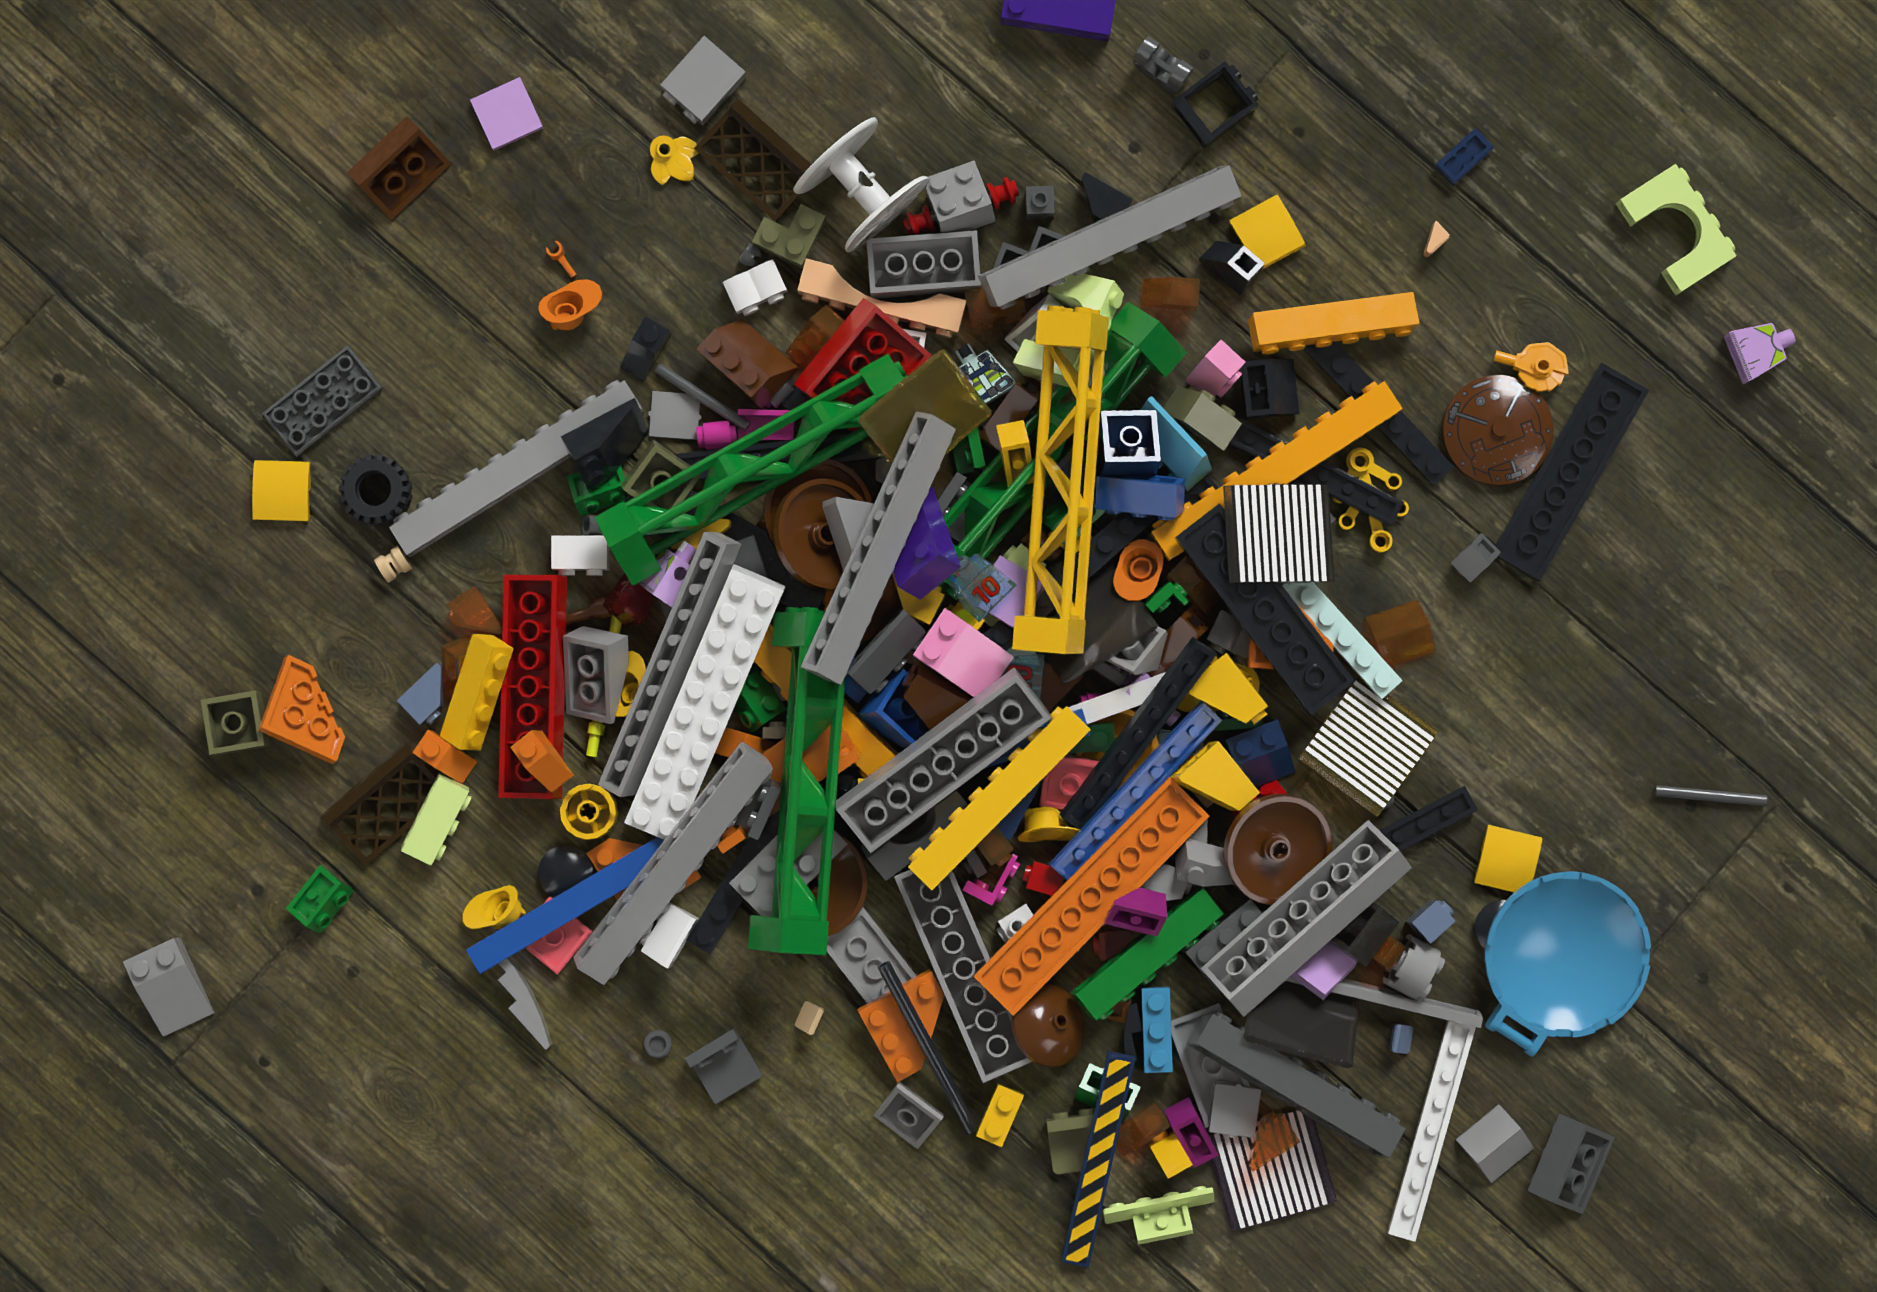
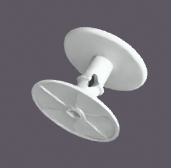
[793,117,930,252]

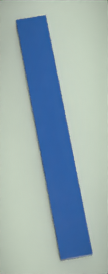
[1049,700,1222,880]
[466,837,663,974]

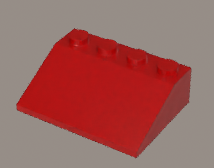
[793,298,932,433]

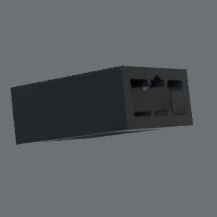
[1171,61,1259,149]

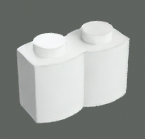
[723,259,788,316]

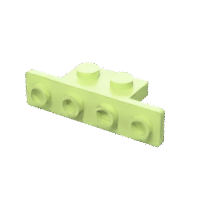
[1103,1186,1214,1245]

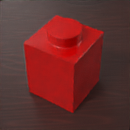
[1022,861,1064,896]

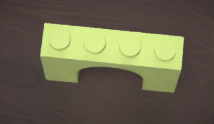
[1616,164,1736,295]
[1013,273,1124,387]

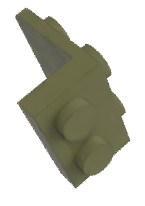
[1046,1108,1095,1174]

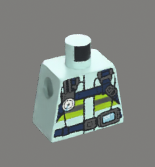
[954,343,1016,413]

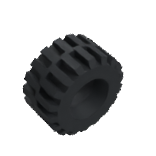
[339,454,413,526]

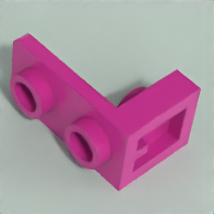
[962,854,1020,905]

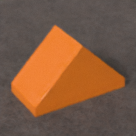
[715,727,774,757]

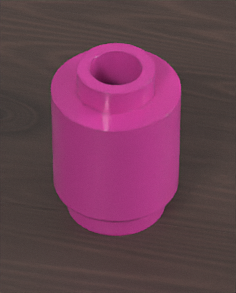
[696,420,737,450]

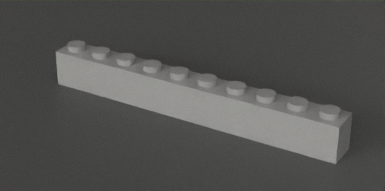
[978,165,1241,310]
[389,380,644,557]
[801,411,956,685]
[598,532,742,797]
[573,741,773,985]

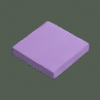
[470,77,543,151]
[971,556,1044,629]
[1291,941,1357,1000]

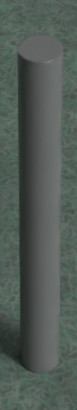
[655,363,751,431]
[1654,785,1767,806]

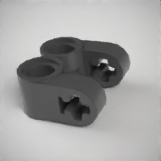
[1132,35,1194,95]

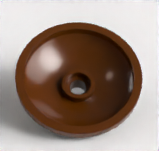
[1011,984,1085,1067]

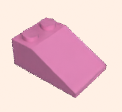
[913,608,1014,697]

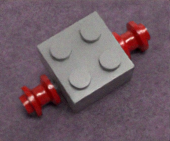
[902,161,1019,235]

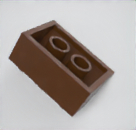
[347,116,451,220]
[696,319,799,409]

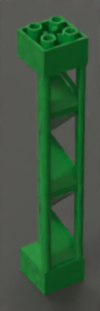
[938,302,1187,604]
[595,354,926,586]
[748,607,846,955]

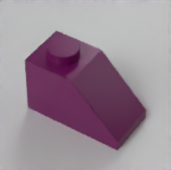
[1105,887,1167,936]
[1164,1097,1219,1168]

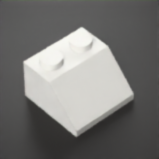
[640,902,699,969]

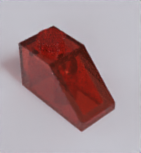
[602,573,653,626]

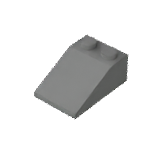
[563,626,629,724]
[123,937,215,1037]

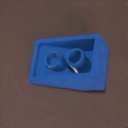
[858,668,930,749]

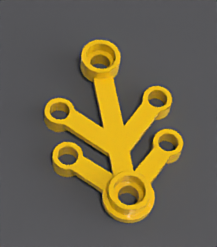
[1331,447,1409,553]

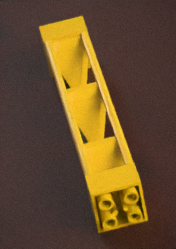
[1012,305,1109,654]

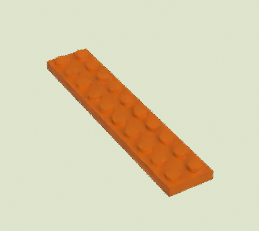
[973,777,1209,1016]

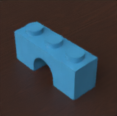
[1140,986,1173,1073]

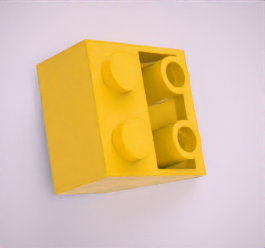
[892,573,945,628]

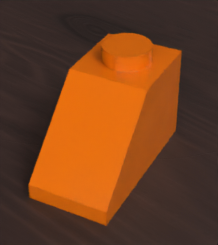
[413,730,478,784]
[510,730,574,792]

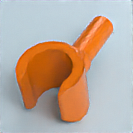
[546,241,577,278]

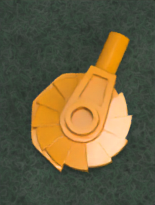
[1493,342,1569,392]

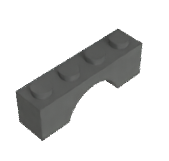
[860,789,969,881]

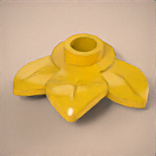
[649,135,699,185]

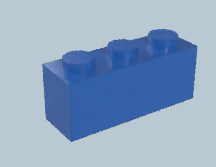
[1096,474,1185,520]

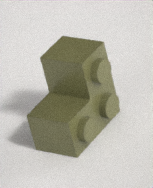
[752,204,827,270]
[1163,386,1242,451]

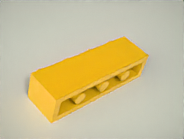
[440,634,514,750]

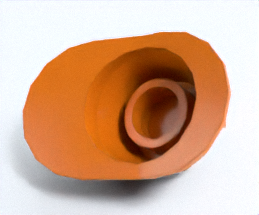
[538,279,602,331]
[1113,539,1164,601]

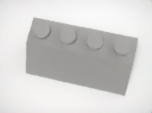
[866,231,981,299]

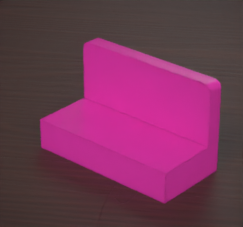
[738,409,794,441]

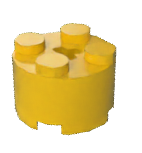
[560,784,618,840]

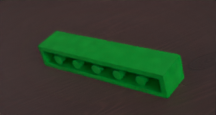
[1070,887,1223,1021]

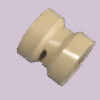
[374,545,413,583]

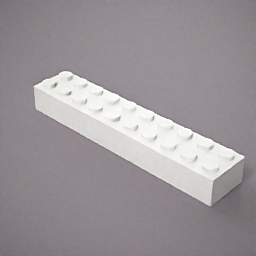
[624,564,785,840]

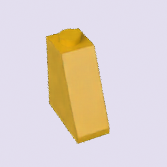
[1188,653,1269,724]
[1170,741,1260,811]

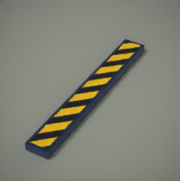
[1061,1051,1135,1267]

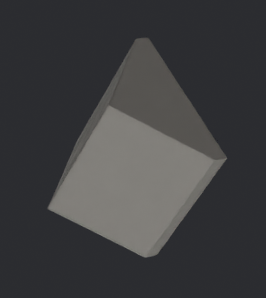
[1090,610,1168,675]
[873,1081,944,1149]
[1456,1104,1534,1183]

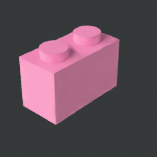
[1185,340,1245,398]

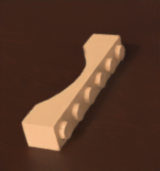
[797,258,966,338]

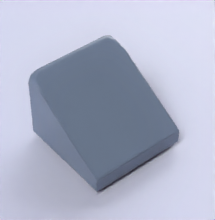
[1388,1023,1414,1054]

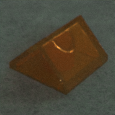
[1364,600,1435,667]

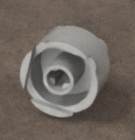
[1383,934,1445,999]

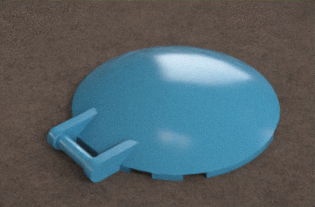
[1485,871,1651,1057]

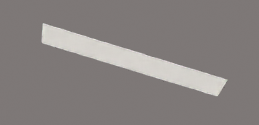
[1049,672,1166,724]

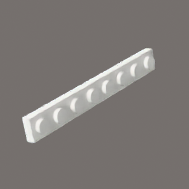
[1387,1020,1476,1241]

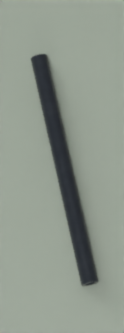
[877,961,978,1134]

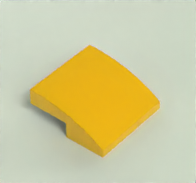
[1229,195,1306,269]
[252,460,311,521]
[1474,825,1542,892]

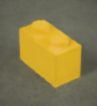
[976,1083,1024,1147]

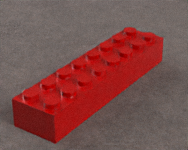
[499,575,567,799]

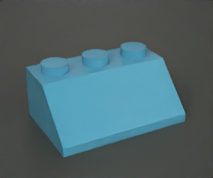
[1141,396,1212,492]

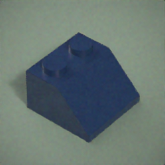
[1098,410,1161,476]
[1224,719,1296,787]

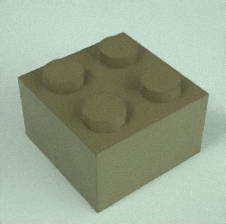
[621,440,701,510]
[201,690,270,756]

